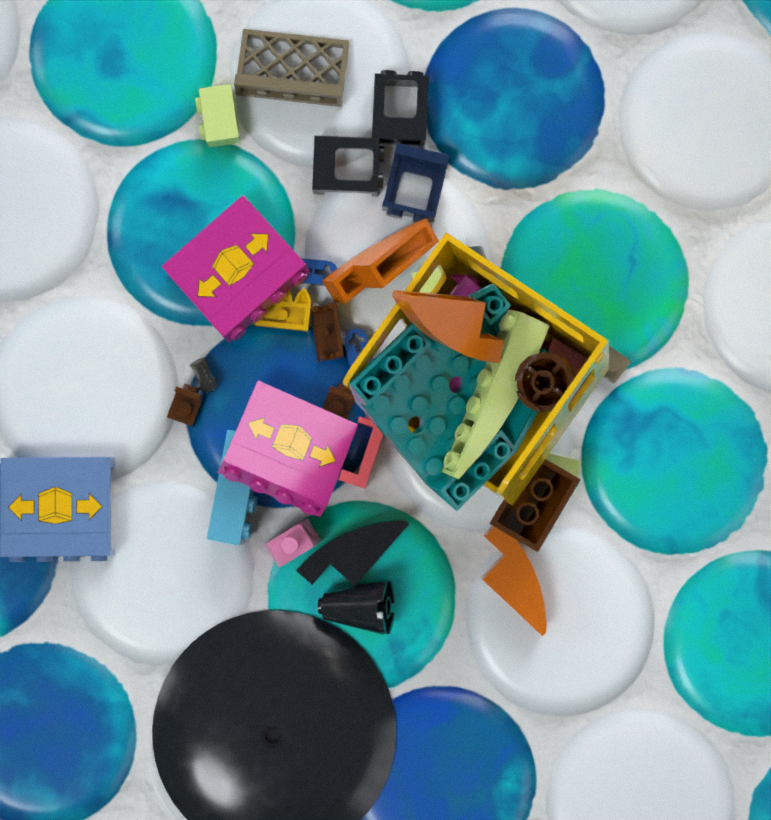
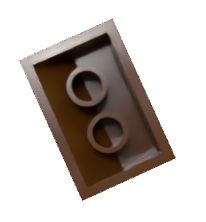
[489,459,581,552]

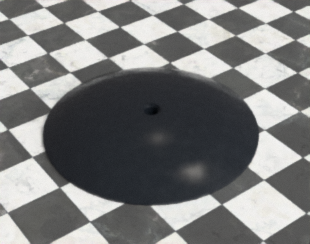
[152,610,396,820]

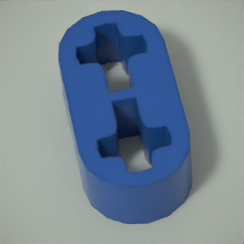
[301,258,338,286]
[344,329,373,367]

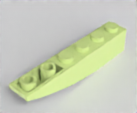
[442,310,550,479]

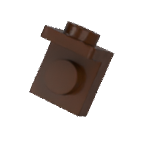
[167,383,204,427]
[322,383,355,419]

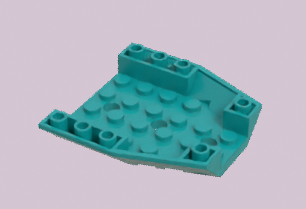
[349,284,548,511]

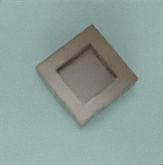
[604,345,631,384]

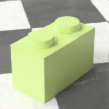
[195,84,241,147]

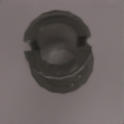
[190,358,219,394]

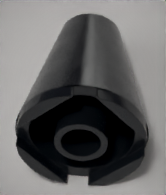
[317,580,394,635]

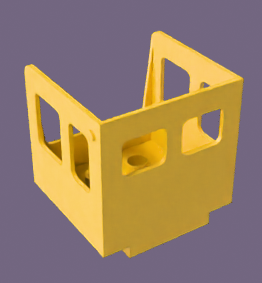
[343,232,609,506]

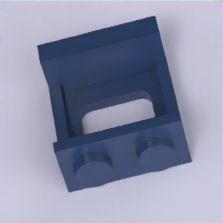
[382,143,450,223]

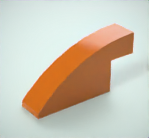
[322,219,439,304]
[392,290,504,363]
[481,526,546,636]

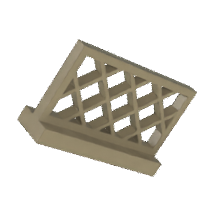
[234,29,350,107]

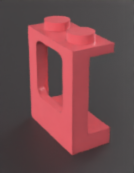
[338,415,383,489]

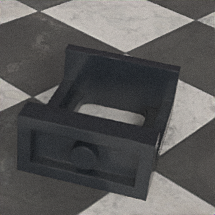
[372,70,429,146]
[312,136,385,197]

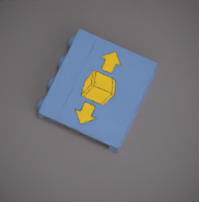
[0,457,115,562]

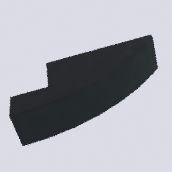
[296,520,409,586]

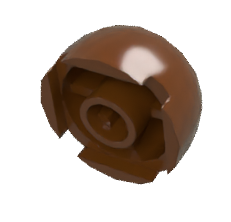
[515,353,576,412]

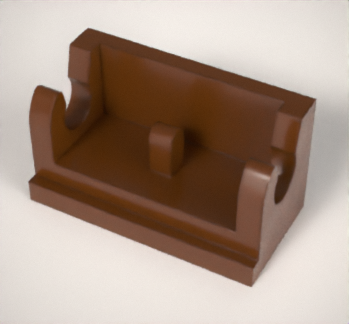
[311,302,345,362]

